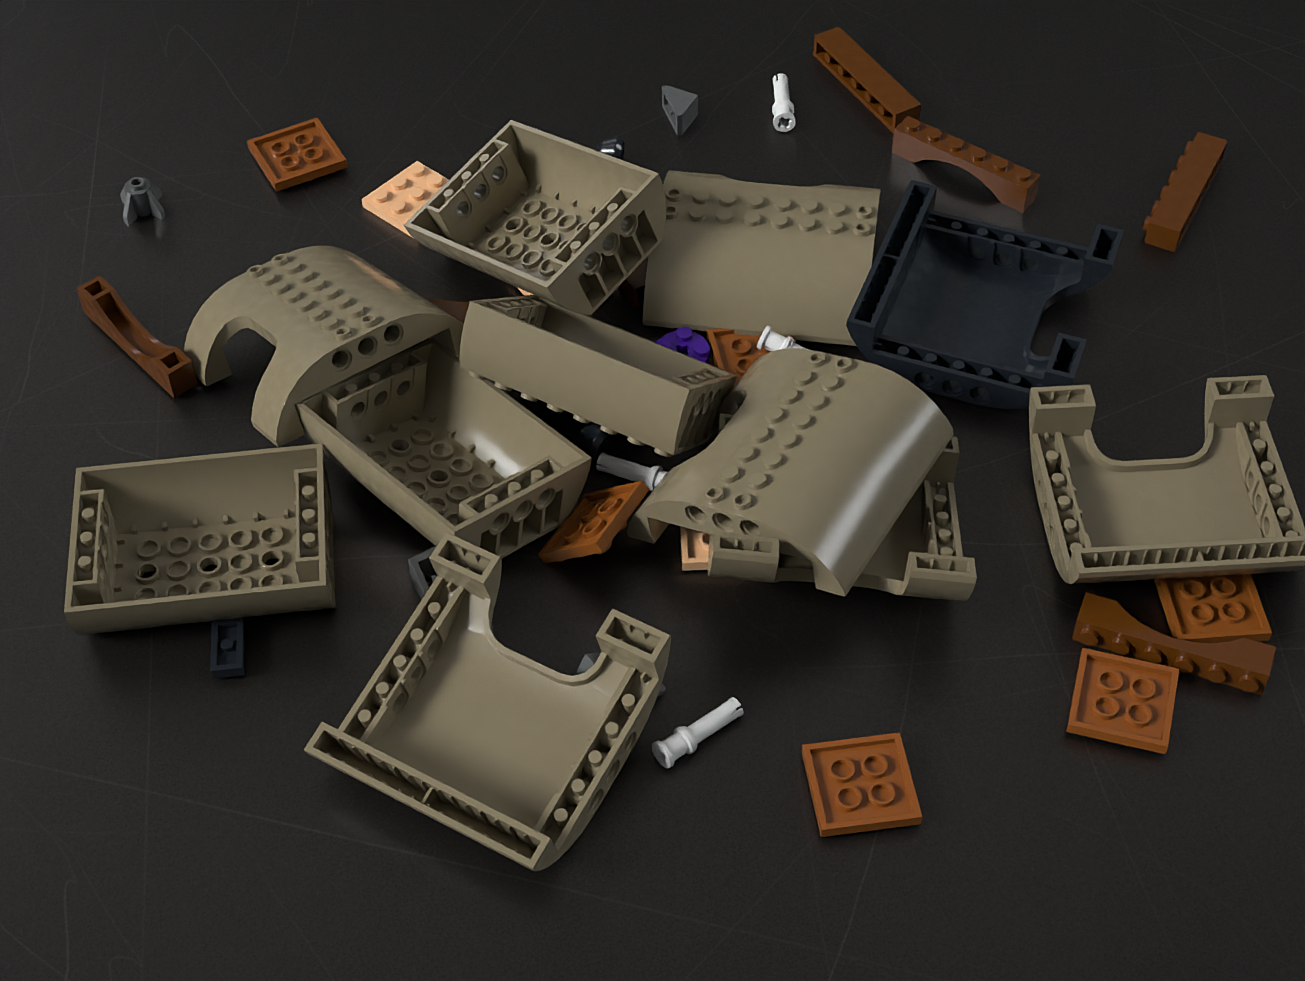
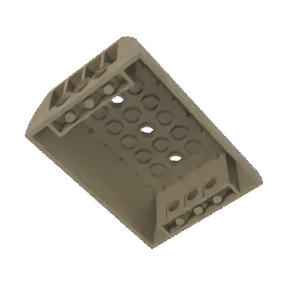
[404,120,666,316]
[459,295,738,457]
[294,338,592,559]
[64,443,335,635]

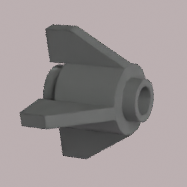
[120,177,165,225]

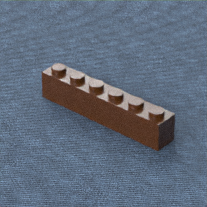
[813,27,921,133]
[1143,132,1228,252]

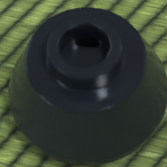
[597,136,625,160]
[579,423,617,461]

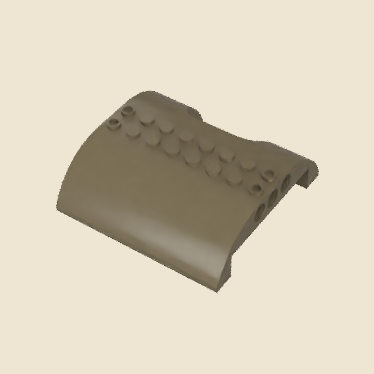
[643,170,881,346]
[183,246,464,448]
[627,348,954,597]
[1029,375,1305,584]
[708,413,977,602]
[304,532,671,871]

